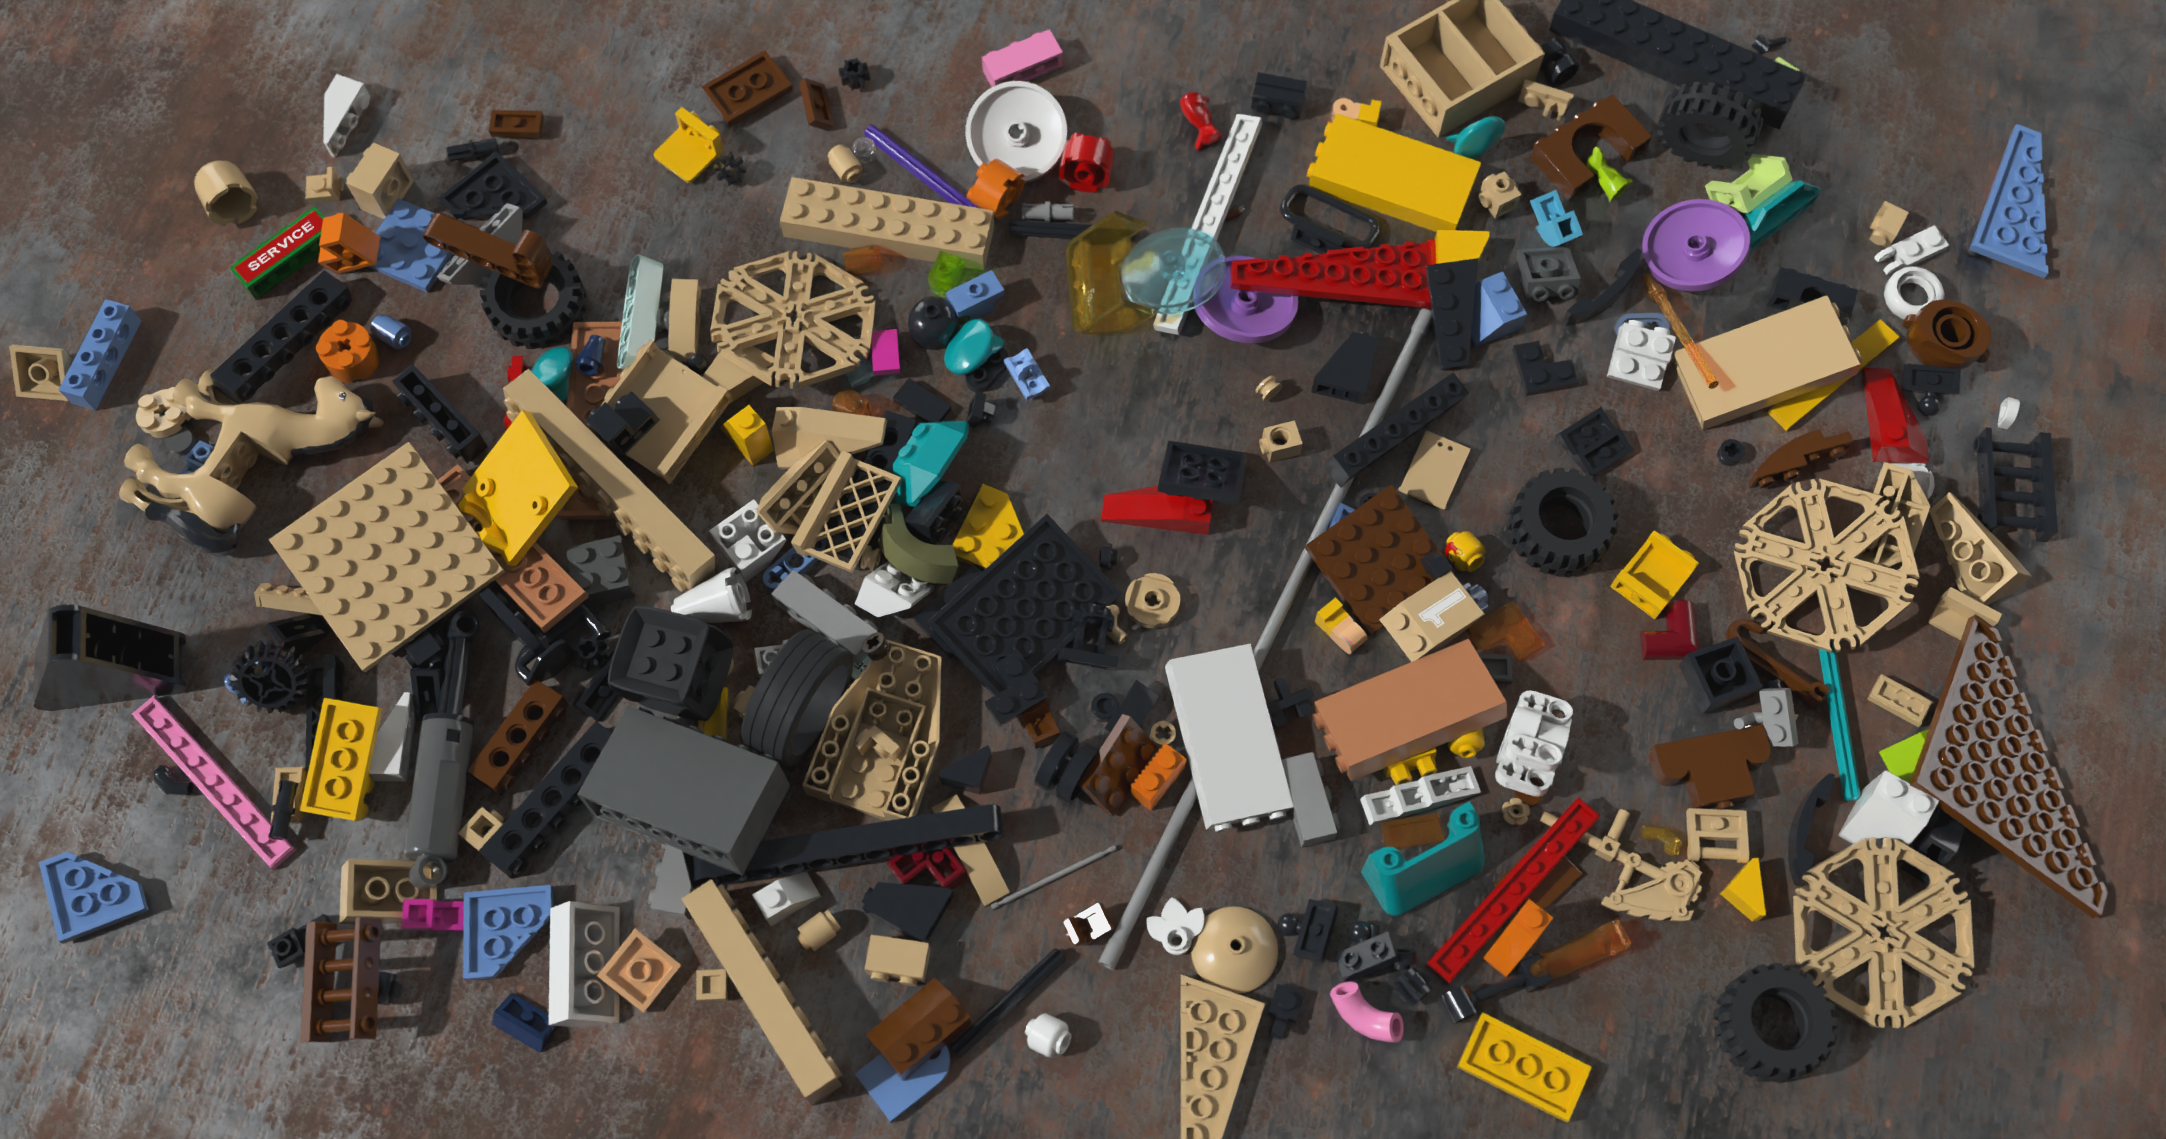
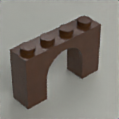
[1530,94,1652,202]

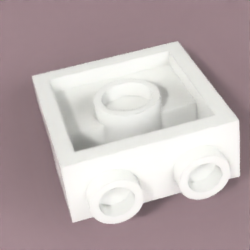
[1607,320,1676,391]

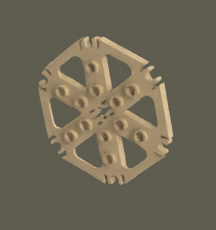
[710,251,875,389]
[1734,479,1919,653]
[1793,837,1974,1028]

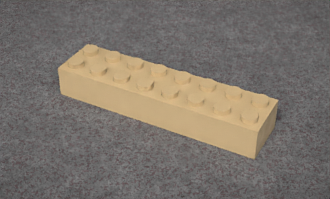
[780,177,994,270]
[681,879,842,1106]

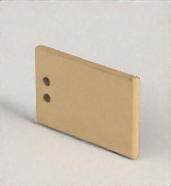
[1398,430,1471,510]

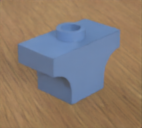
[946,270,1005,321]

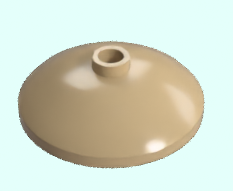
[1191,907,1278,994]

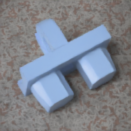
[1004,348,1050,400]

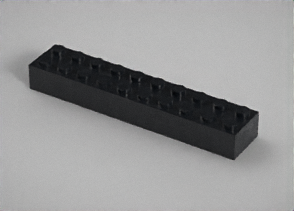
[1549,0,1807,130]

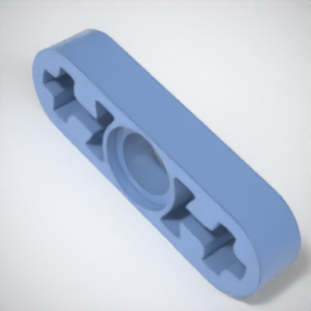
[763,537,828,593]

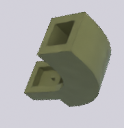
[878,504,958,584]

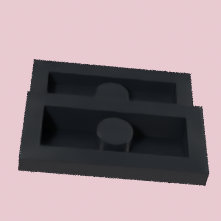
[1555,407,1634,476]

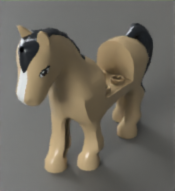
[119,368,384,556]

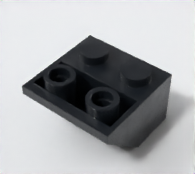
[904,480,964,545]

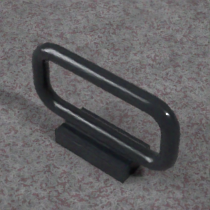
[1280,184,1382,254]

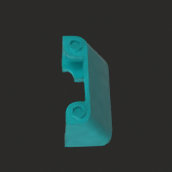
[1361,801,1485,916]

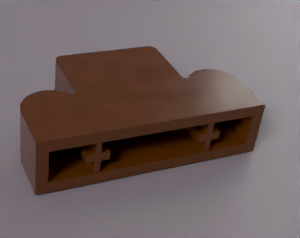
[1647,724,1771,810]

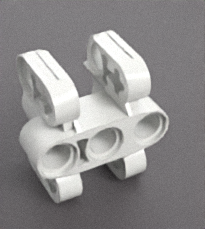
[1495,691,1573,797]

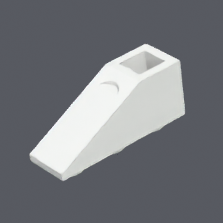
[324,74,371,157]

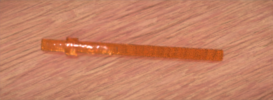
[1642,273,1719,389]

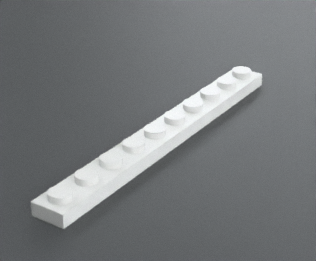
[1153,114,1262,335]

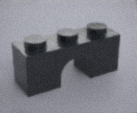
[1766,267,1858,326]

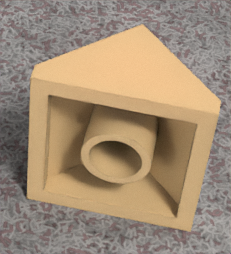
[9,345,74,401]

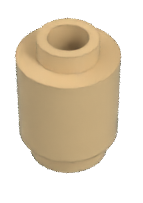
[828,145,863,183]
[796,910,841,952]

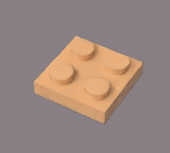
[597,929,681,1013]

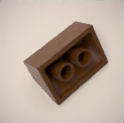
[866,978,972,1081]

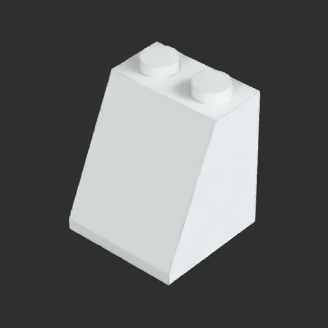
[1838,770,1939,849]

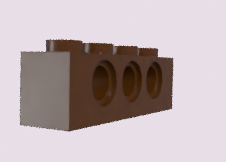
[467,679,569,796]

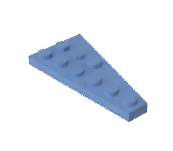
[1969,124,2048,278]

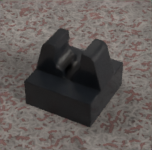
[966,392,997,428]

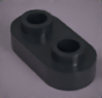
[966,348,1009,393]

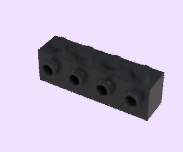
[392,365,488,464]

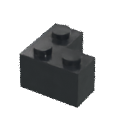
[586,391,660,458]

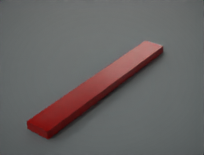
[1427,797,1600,984]

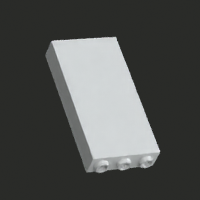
[1165,644,1294,832]

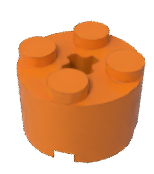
[966,159,1025,219]
[316,320,380,383]

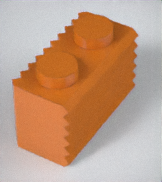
[1131,744,1187,811]

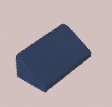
[492,993,558,1052]

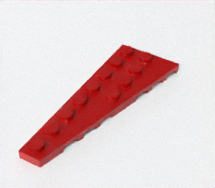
[1230,239,1436,309]

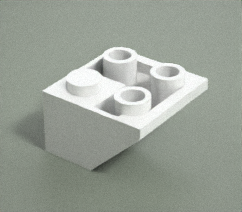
[709,499,786,582]
[855,561,935,617]

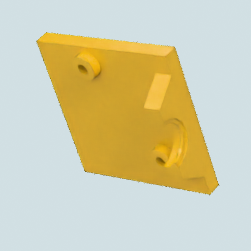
[458,410,578,566]

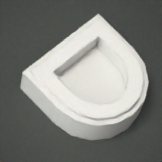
[1997,397,2020,429]

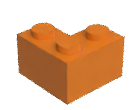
[318,213,380,274]

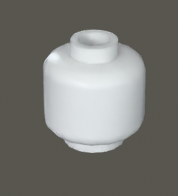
[1025,1013,1071,1058]

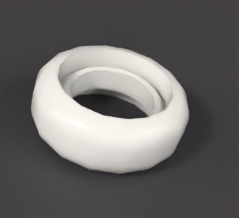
[1884,266,1945,320]

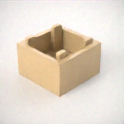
[346,143,414,219]

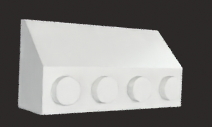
[549,901,620,1027]

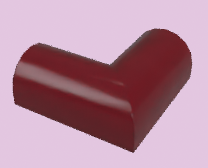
[1640,600,1699,660]
[887,848,967,890]

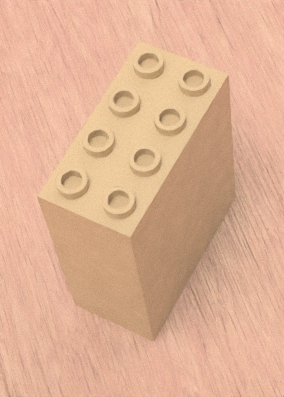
[1380,0,1544,138]

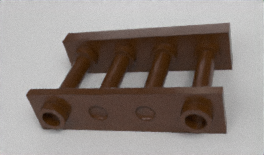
[300,917,381,1043]

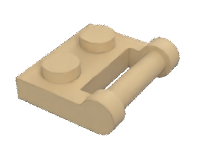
[1686,808,1749,863]

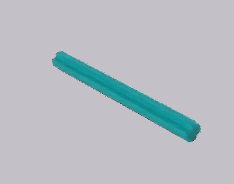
[1819,641,1861,801]

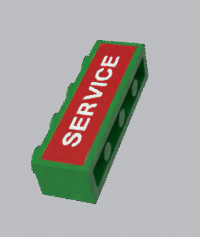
[229,206,325,300]

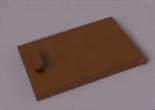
[1494,853,1583,911]

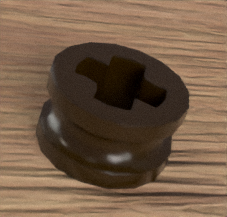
[862,632,891,661]

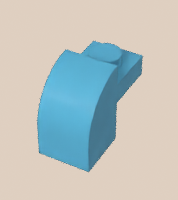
[1530,190,1583,247]

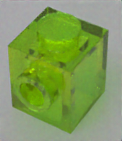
[928,251,965,296]

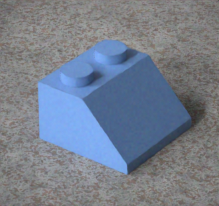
[1470,271,1527,347]

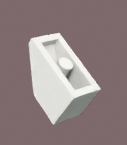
[752,871,821,926]

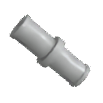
[1022,201,1074,222]

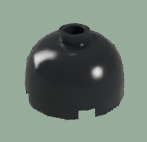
[908,296,960,350]

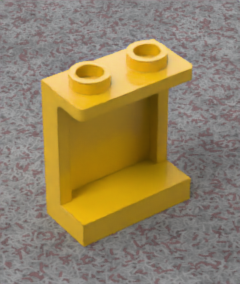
[1610,531,1699,619]

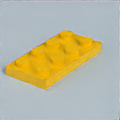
[1457,1012,1592,1123]

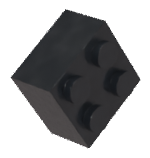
[1679,637,1762,715]

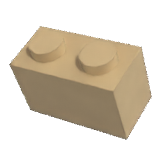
[865,935,930,986]

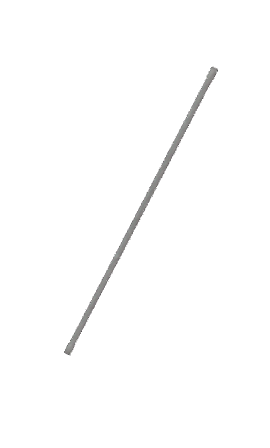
[1098,309,1433,970]

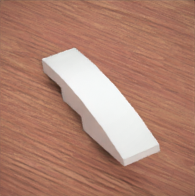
[1360,766,1481,825]

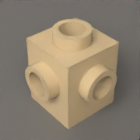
[1479,171,1521,219]

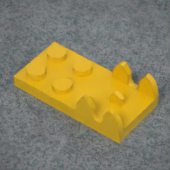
[300,698,383,821]

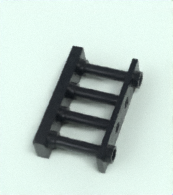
[1973,427,2058,542]

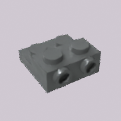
[1516,246,1580,301]

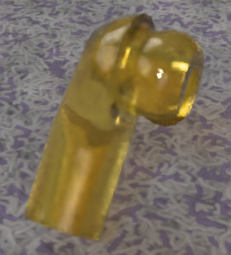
[1640,825,1682,856]

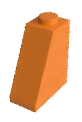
[1483,899,1553,977]

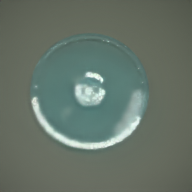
[1121,228,1226,314]

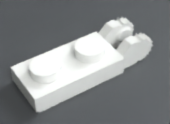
[1874,225,1949,275]

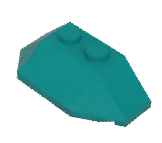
[1741,180,1822,251]
[893,421,969,506]

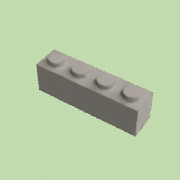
[772,570,878,665]

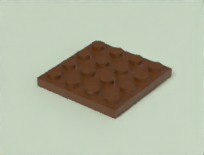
[1304,484,1456,636]

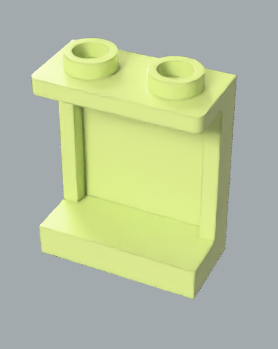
[1705,154,1793,213]

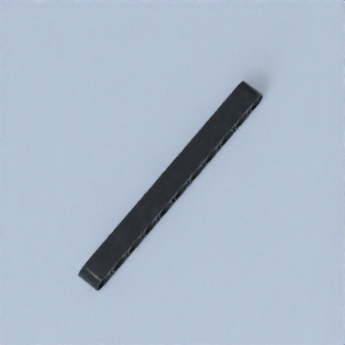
[692,804,1004,887]

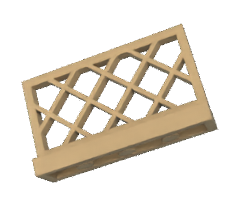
[791,451,902,573]

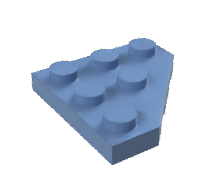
[39,852,149,944]
[463,885,554,981]

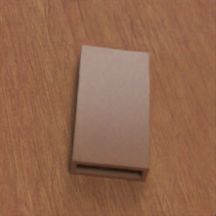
[1313,639,1507,781]

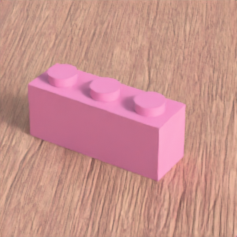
[982,29,1063,87]

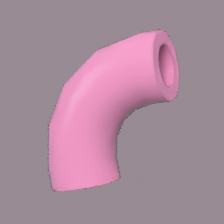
[1330,982,1404,1042]

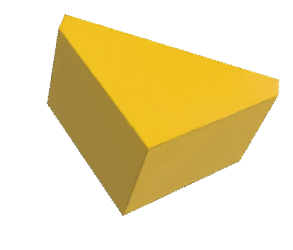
[1720,858,1766,922]

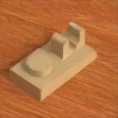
[1518,79,1574,121]

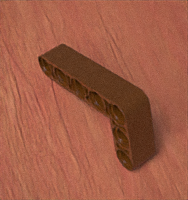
[422,213,553,288]

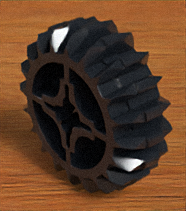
[230,639,311,714]

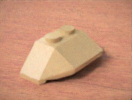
[756,440,840,535]
[1856,462,1930,568]

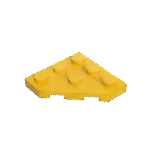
[953,484,1024,570]

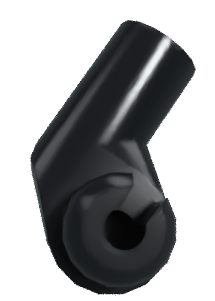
[152,765,193,796]

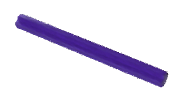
[864,124,979,208]

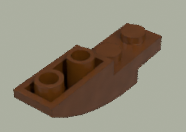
[1748,429,1853,488]

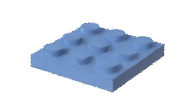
[367,198,453,293]

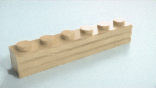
[254,583,322,615]

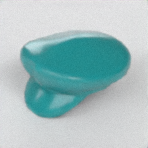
[1446,116,1506,160]
[944,319,1004,375]
[530,347,574,403]

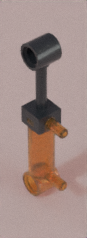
[1441,919,1632,1024]

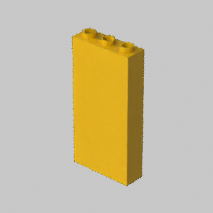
[1306,113,1481,232]

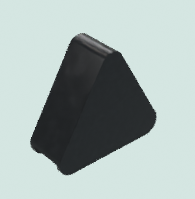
[33,605,186,711]

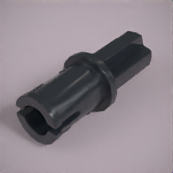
[446,137,499,162]

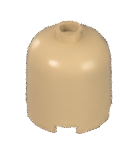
[194,160,258,226]

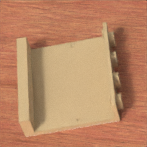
[586,339,733,484]

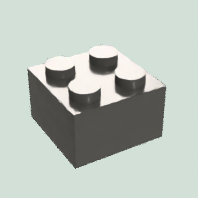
[566,536,635,607]

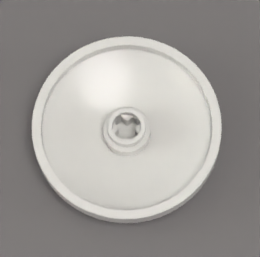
[966,81,1068,183]

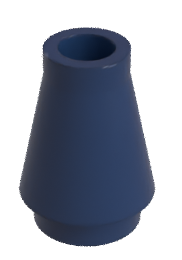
[576,335,605,376]

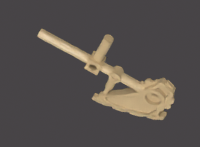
[1540,809,1702,921]

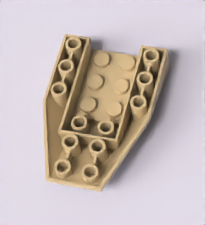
[802,640,941,821]

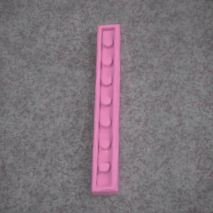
[132,695,296,870]

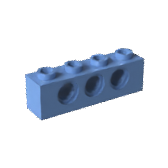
[58,299,142,411]

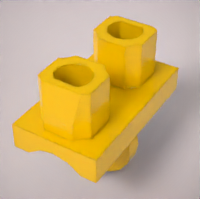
[1384,747,1437,785]

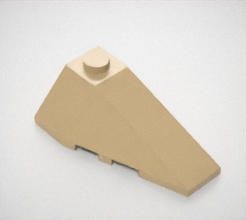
[772,407,887,469]
[1929,492,2032,606]

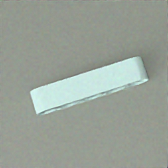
[617,254,663,370]

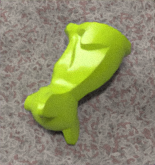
[1585,147,1633,203]

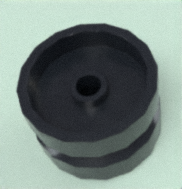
[1034,731,1099,805]

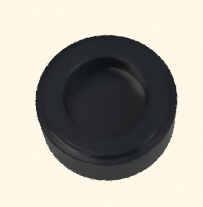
[1091,693,1119,722]

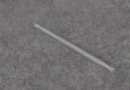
[991,845,1117,910]

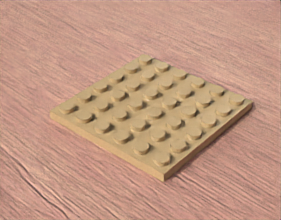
[269,442,505,673]

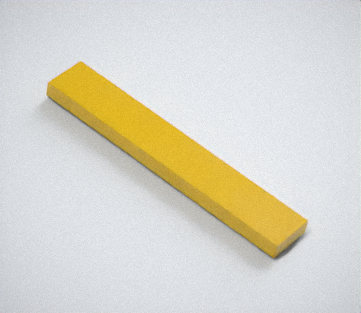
[1768,319,1899,431]

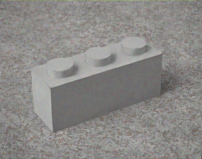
[1281,752,1340,848]

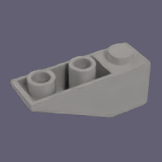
[648,844,695,920]

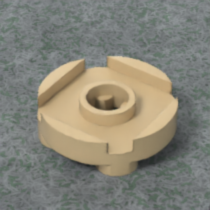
[136,387,191,438]
[1125,573,1180,628]

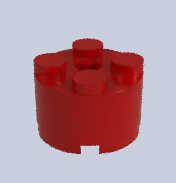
[1059,133,1114,193]

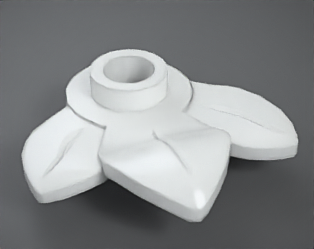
[1147,898,1204,955]

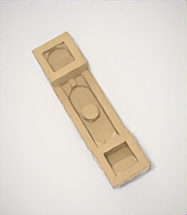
[932,794,1010,907]

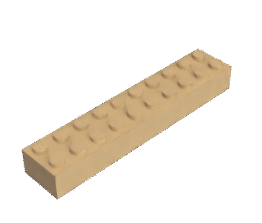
[503,369,715,592]

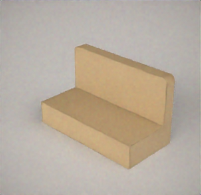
[1928,587,2002,640]

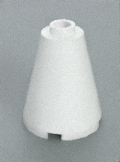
[671,567,752,623]

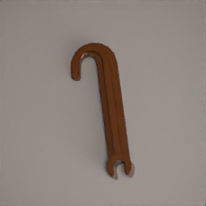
[1725,619,1829,709]

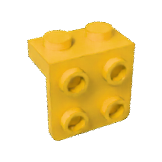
[654,107,724,183]

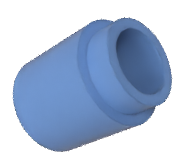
[370,314,412,350]

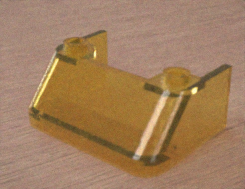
[1066,211,1156,334]

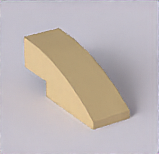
[669,279,701,364]

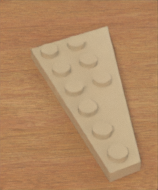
[1180,975,1265,1139]

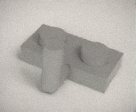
[1734,688,1799,746]

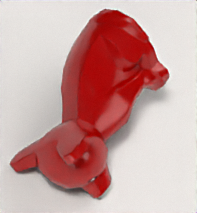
[1179,92,1222,151]

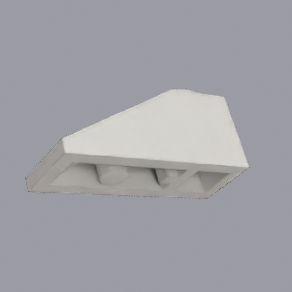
[369,692,416,782]

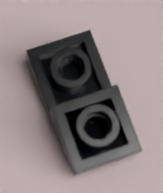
[1105,680,1160,732]
[267,914,331,969]

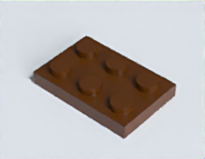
[701,50,793,127]
[1078,714,1157,816]

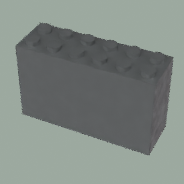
[578,706,790,875]

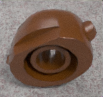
[1902,299,1991,370]

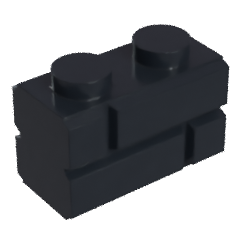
[1251,72,1307,118]

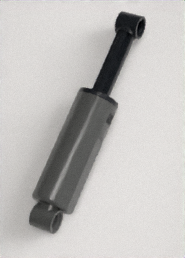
[404,610,479,890]

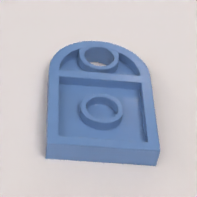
[855,1046,950,1123]

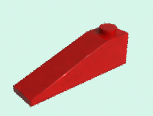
[1862,368,1929,463]
[1101,486,1213,535]

